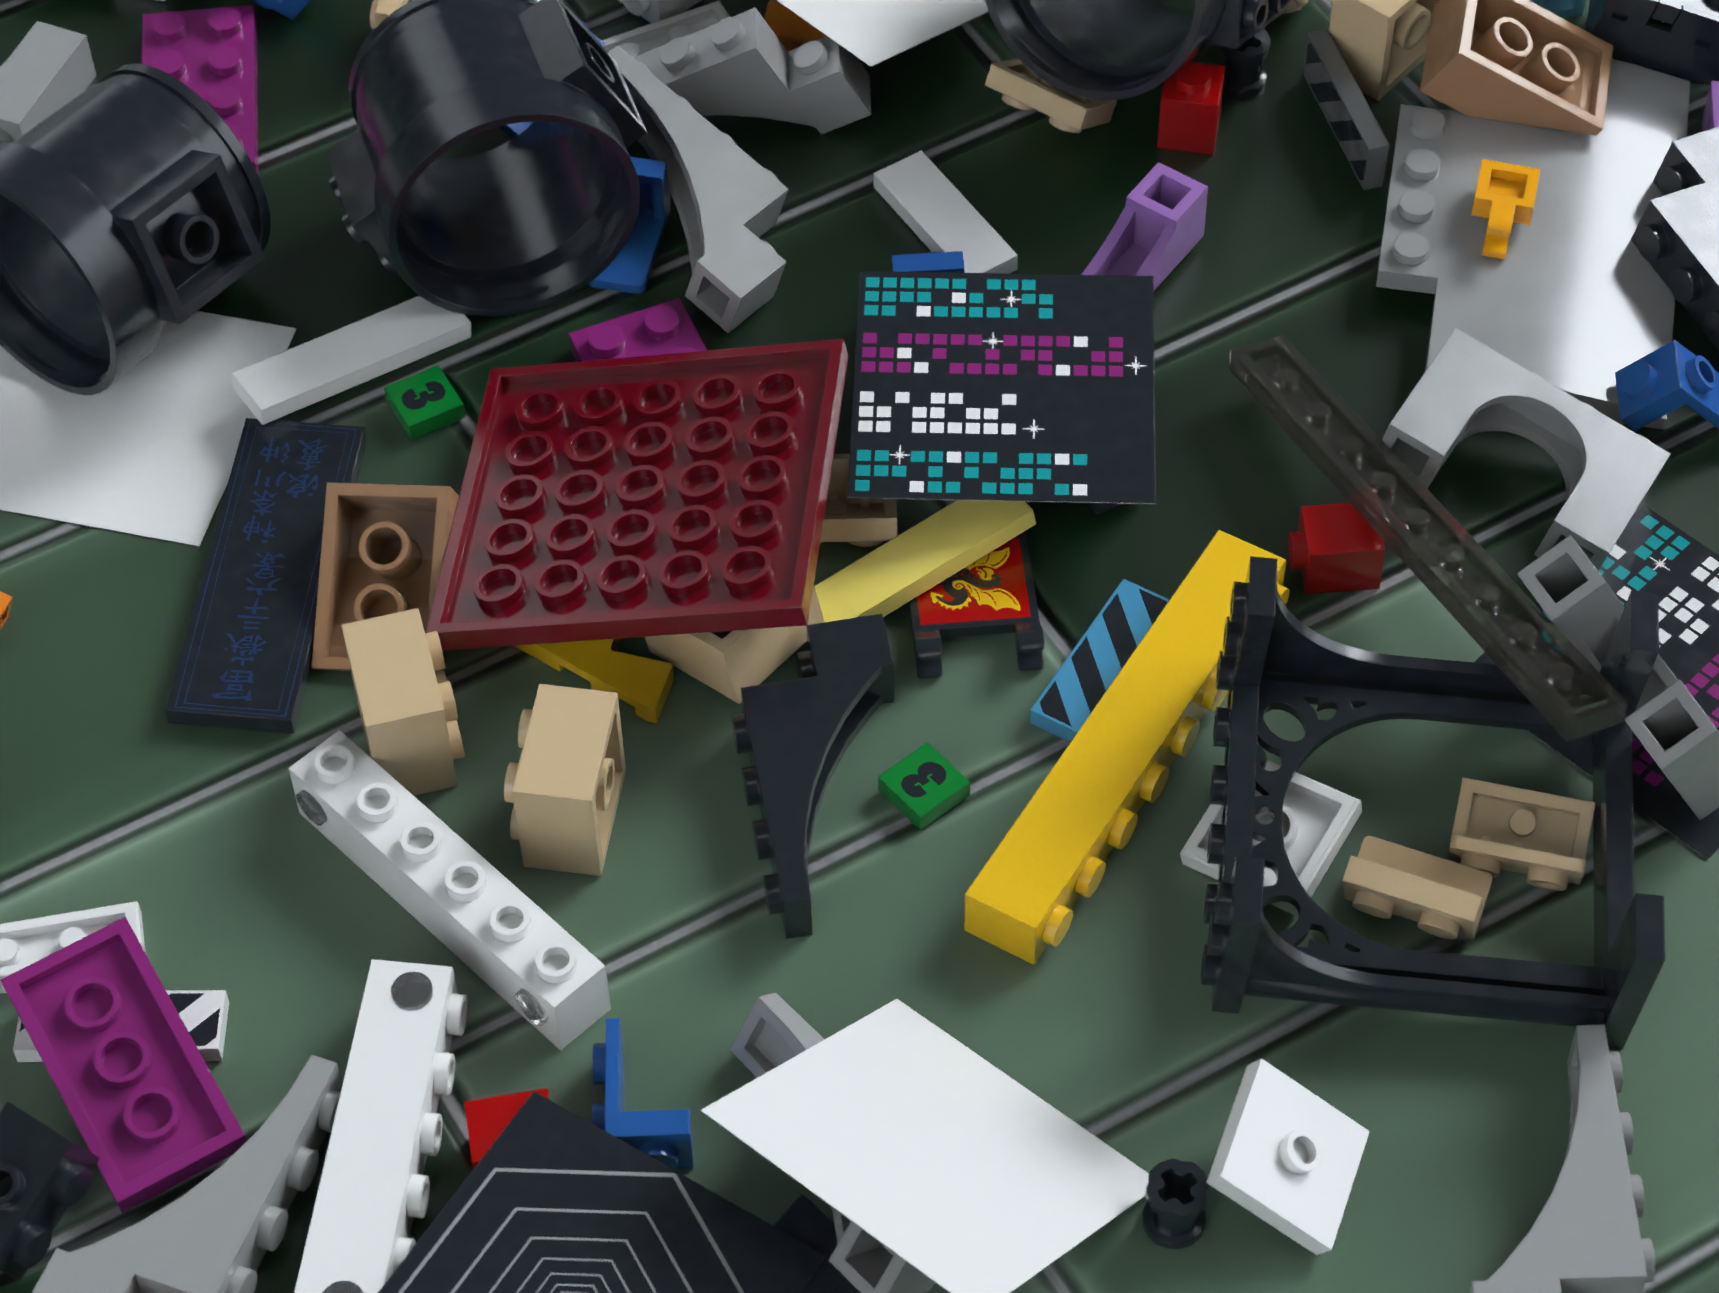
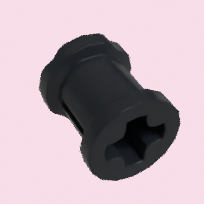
[1219,28,1270,98]
[1142,1159,1209,1249]

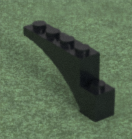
[1631,127,1719,351]
[731,614,894,939]

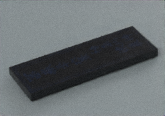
[165,418,367,733]

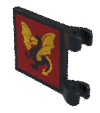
[909,531,1044,679]

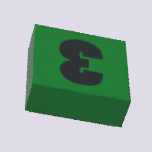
[384,365,466,440]
[878,742,970,831]

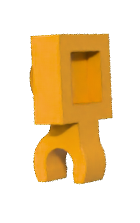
[1471,159,1541,260]

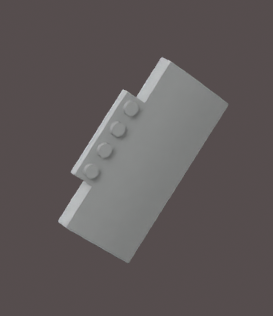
[1376,59,1690,429]

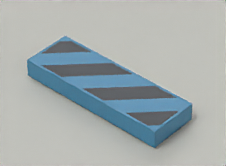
[1030,579,1169,742]

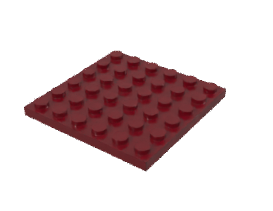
[425,339,848,651]

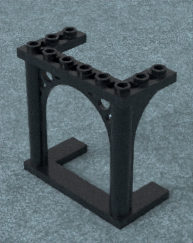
[1201,556,1665,1050]

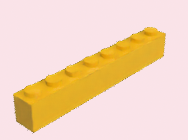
[964,530,1290,965]

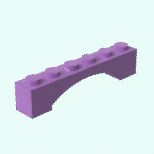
[1081,162,1208,290]

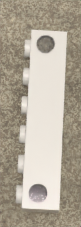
[289,730,611,1051]
[294,959,468,1293]

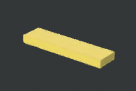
[815,500,1036,622]

